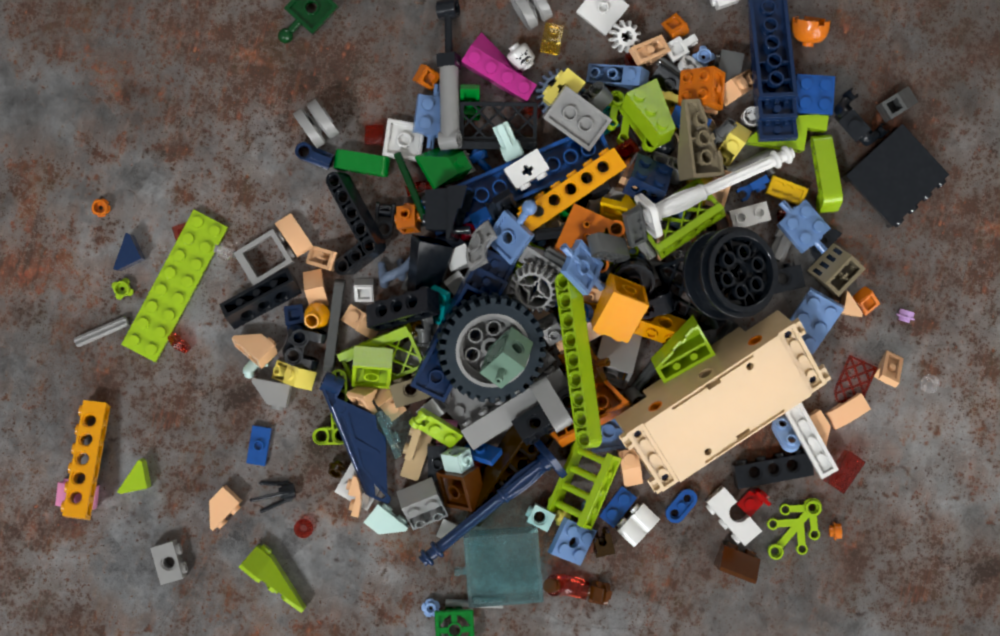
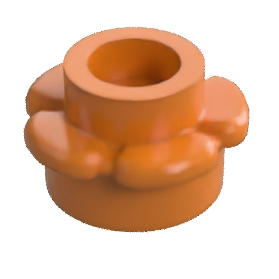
[91,199,111,217]
[829,521,842,541]

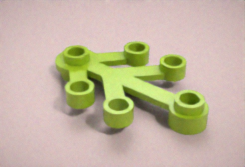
[607,90,656,153]
[766,498,822,560]

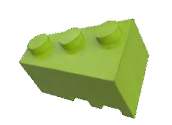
[621,78,676,149]
[651,315,716,383]

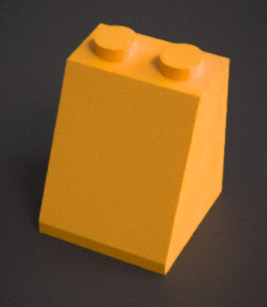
[591,273,649,343]

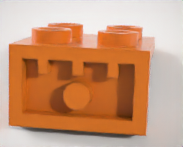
[678,66,726,111]

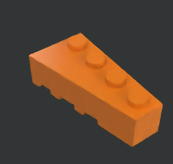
[549,380,631,447]

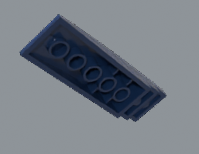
[748,0,798,142]
[410,249,516,402]

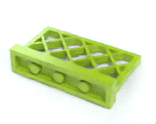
[646,179,726,259]
[337,323,423,388]

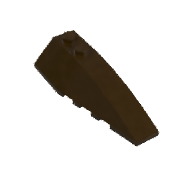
[465,424,554,527]

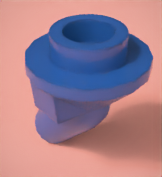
[469,149,492,172]

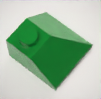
[415,147,473,189]

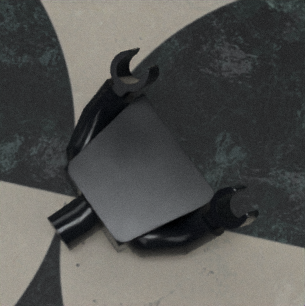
[834,88,890,146]

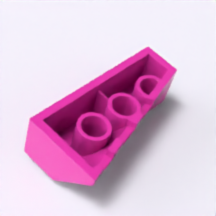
[461,32,537,102]

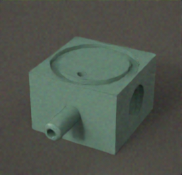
[480,327,533,389]

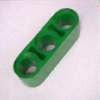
[333,149,391,177]

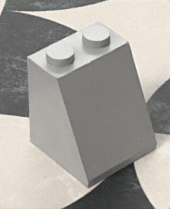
[595,333,642,390]

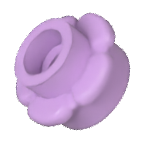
[896,308,915,323]

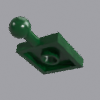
[278,0,339,44]

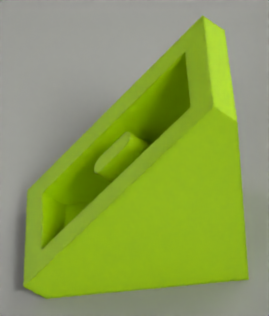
[117,458,152,494]

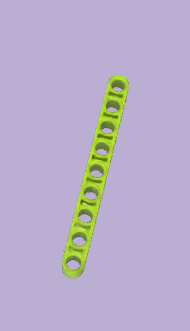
[555,273,602,448]

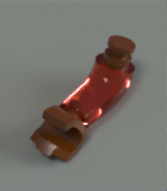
[543,574,612,605]

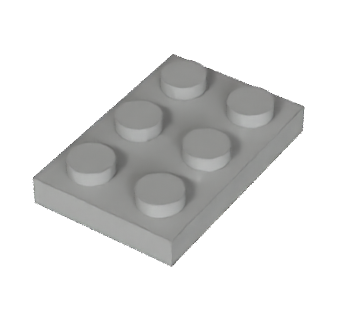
[542,85,612,152]

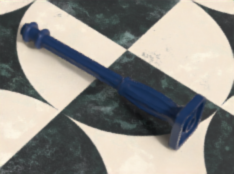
[419,440,568,566]

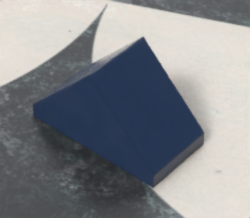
[113,233,146,271]

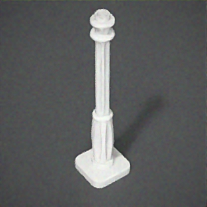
[634,146,795,239]

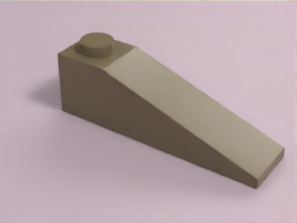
[677,99,725,181]

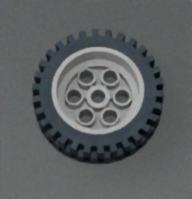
[436,292,546,403]

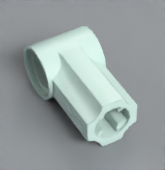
[492,121,524,163]

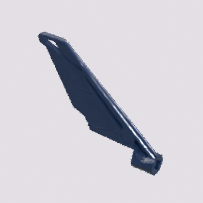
[319,371,391,504]

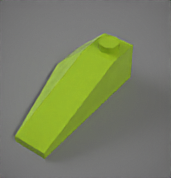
[239,543,306,613]

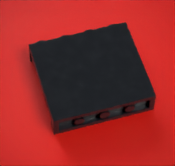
[842,124,949,228]

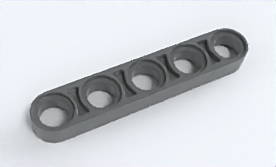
[323,279,346,373]

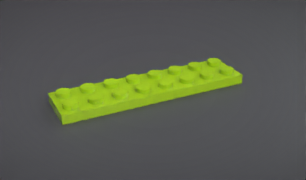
[121,209,229,362]

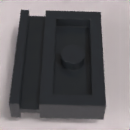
[484,189,519,223]

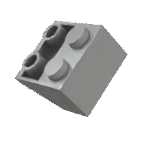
[396,477,448,531]

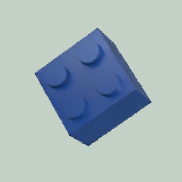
[796,74,835,117]

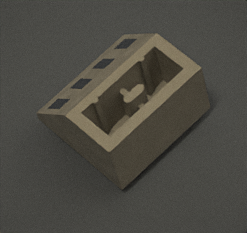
[806,243,866,297]

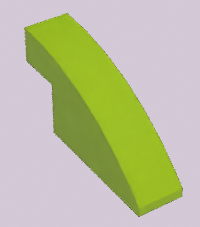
[745,114,829,153]

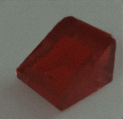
[365,125,385,146]
[615,137,640,161]

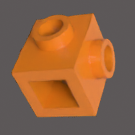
[394,203,422,234]

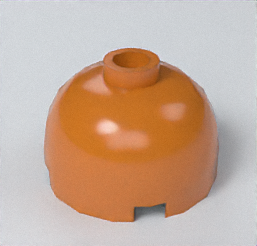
[791,16,831,47]

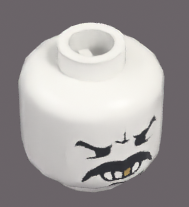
[507,42,535,72]

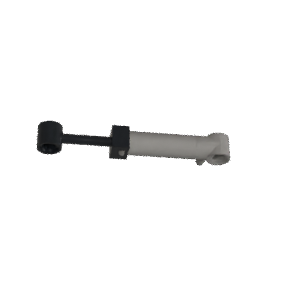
[436,0,462,150]

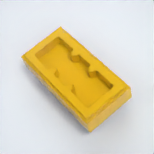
[765,175,809,206]

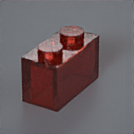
[823,449,866,494]

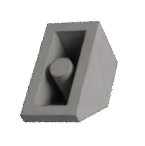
[252,377,292,410]

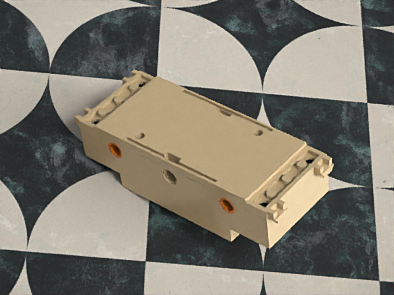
[614,310,831,494]

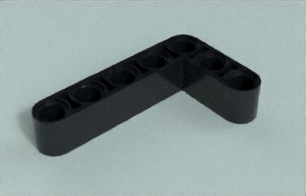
[326,172,386,275]

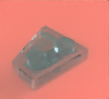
[375,411,402,459]

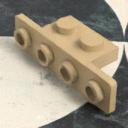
[400,403,433,481]

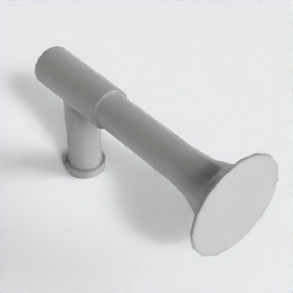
[723,148,776,176]

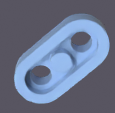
[771,416,801,453]

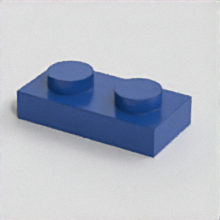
[598,485,637,528]

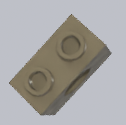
[389,374,432,408]

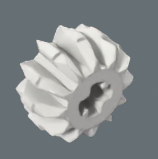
[608,20,641,53]

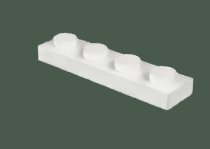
[784,402,839,479]

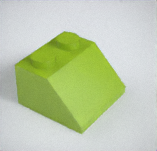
[351,345,393,389]

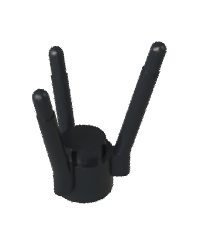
[250,481,296,513]

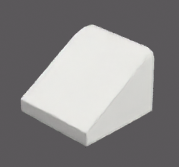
[354,279,374,302]
[436,518,459,545]

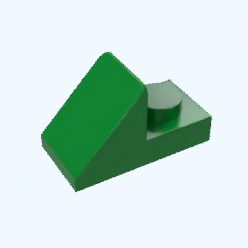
[460,84,480,120]

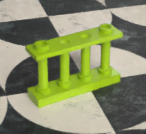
[546,440,622,530]

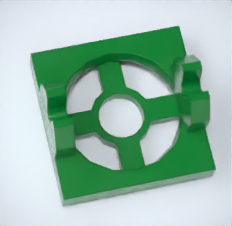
[435,607,475,636]

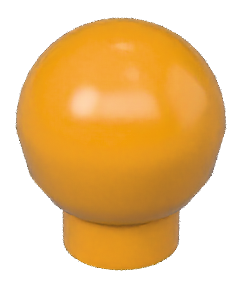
[304,302,330,329]

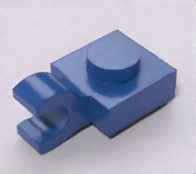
[735,175,770,202]

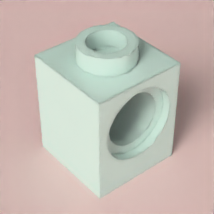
[440,446,474,474]
[525,503,556,532]

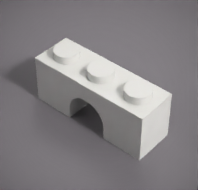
[705,485,762,546]

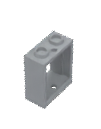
[233,229,295,286]

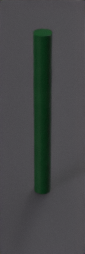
[394,152,425,221]

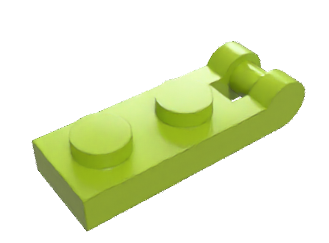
[409,408,463,448]

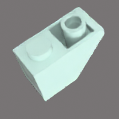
[363,502,409,534]

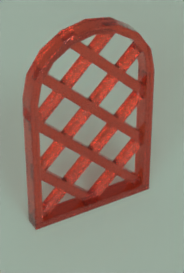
[834,355,878,403]

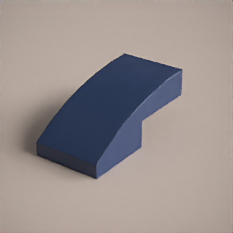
[284,304,309,344]

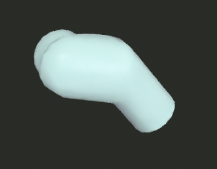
[243,360,269,379]

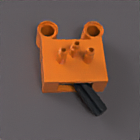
[534,203,625,273]

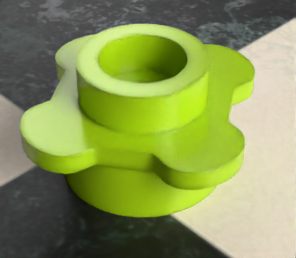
[112,278,134,300]

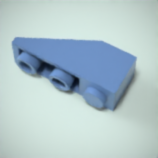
[586,63,650,90]

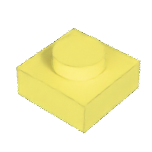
[662,91,678,109]

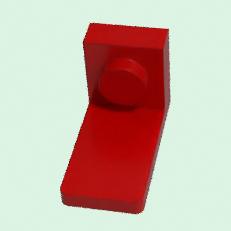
[735,487,771,517]

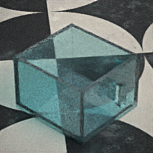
[454,526,544,608]

